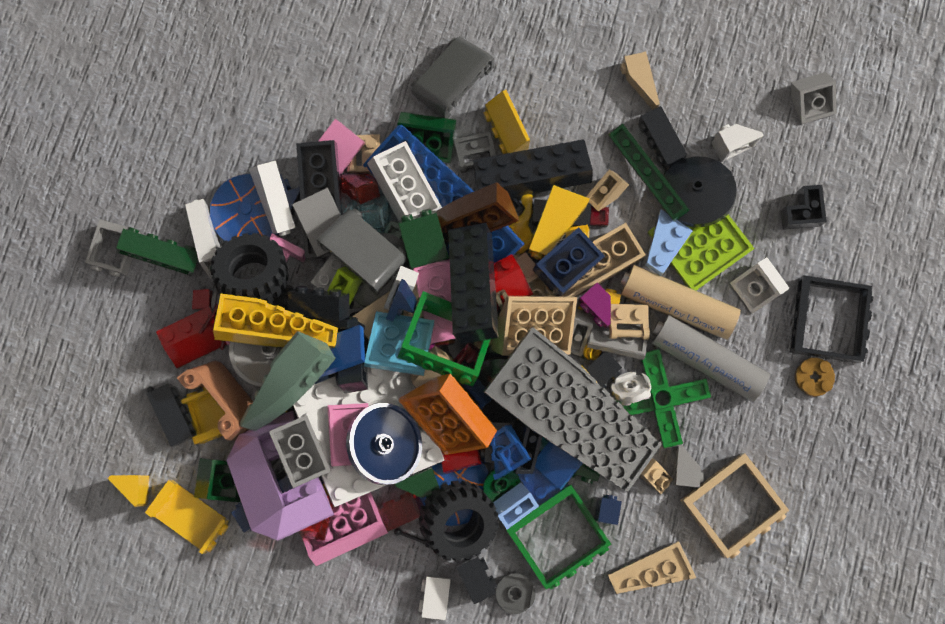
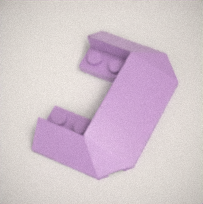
[227,410,334,541]

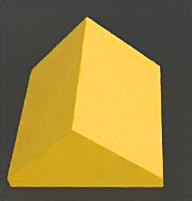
[107,475,149,507]

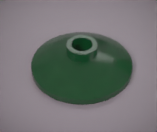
[483,469,520,502]

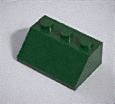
[397,112,457,163]

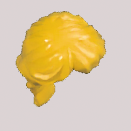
[508,194,534,254]

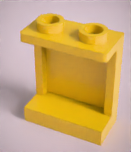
[181,387,226,445]

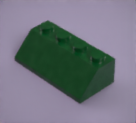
[116,227,198,276]

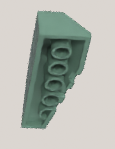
[239,331,336,431]

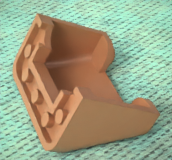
[177,361,253,441]

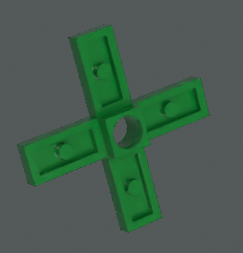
[615,349,711,448]

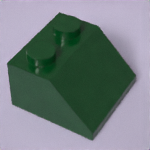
[194,458,240,502]

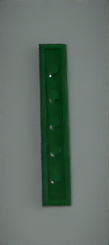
[608,123,689,222]

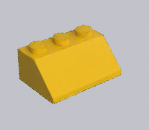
[483,90,530,154]

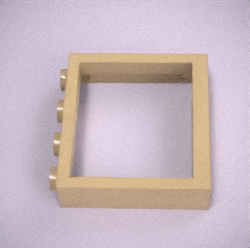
[680,453,789,559]

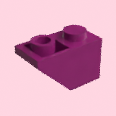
[579,282,611,329]

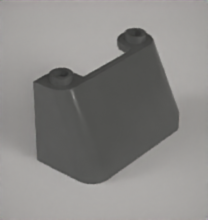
[411,36,494,118]
[317,208,408,296]

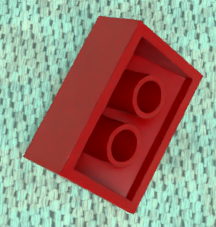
[494,254,533,313]
[156,306,227,369]

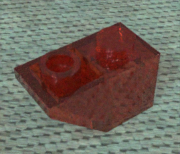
[340,174,380,205]

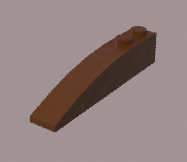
[401,182,519,243]

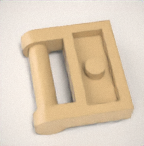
[347,134,381,174]
[609,304,650,340]

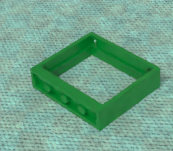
[397,291,490,387]
[505,485,612,590]

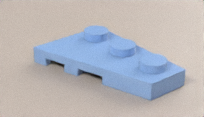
[645,209,692,276]

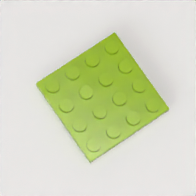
[647,214,755,291]

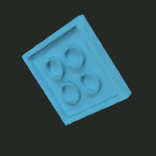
[364,311,434,376]

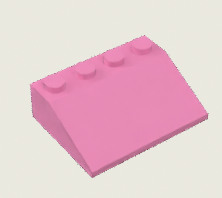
[300,492,388,566]

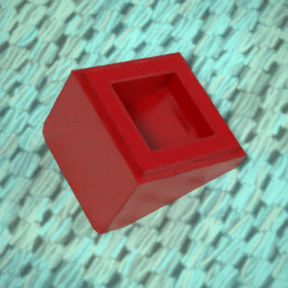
[192,289,213,310]

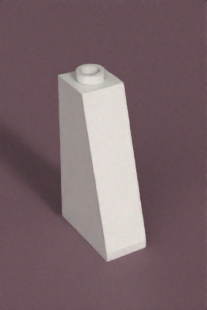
[249,161,295,236]
[185,199,221,279]

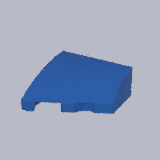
[490,425,531,480]

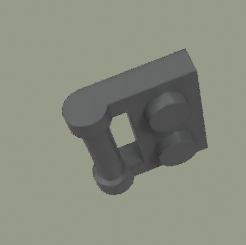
[454,132,496,173]

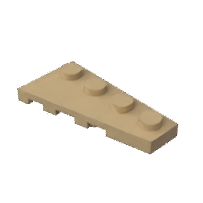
[607,541,696,594]

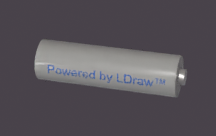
[652,315,770,402]

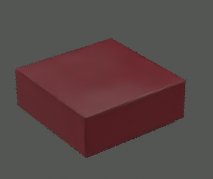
[590,206,609,227]

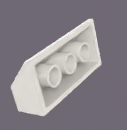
[367,141,442,220]

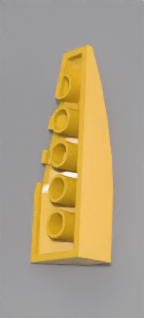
[213,294,338,348]

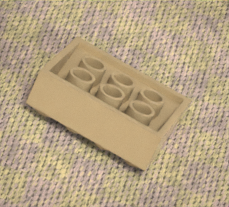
[491,296,577,355]

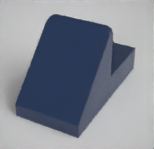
[280,174,300,214]
[386,279,418,322]

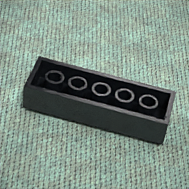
[473,139,593,198]
[296,140,343,260]
[448,223,499,344]

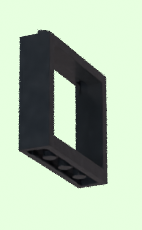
[789,275,874,363]

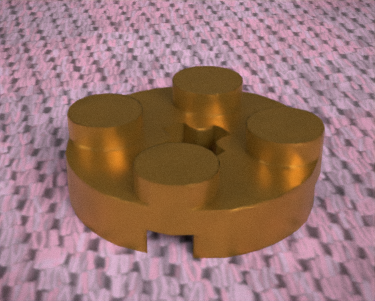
[794,358,835,397]

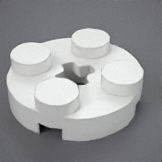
[611,372,651,406]

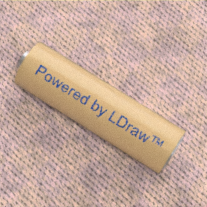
[620,265,741,340]

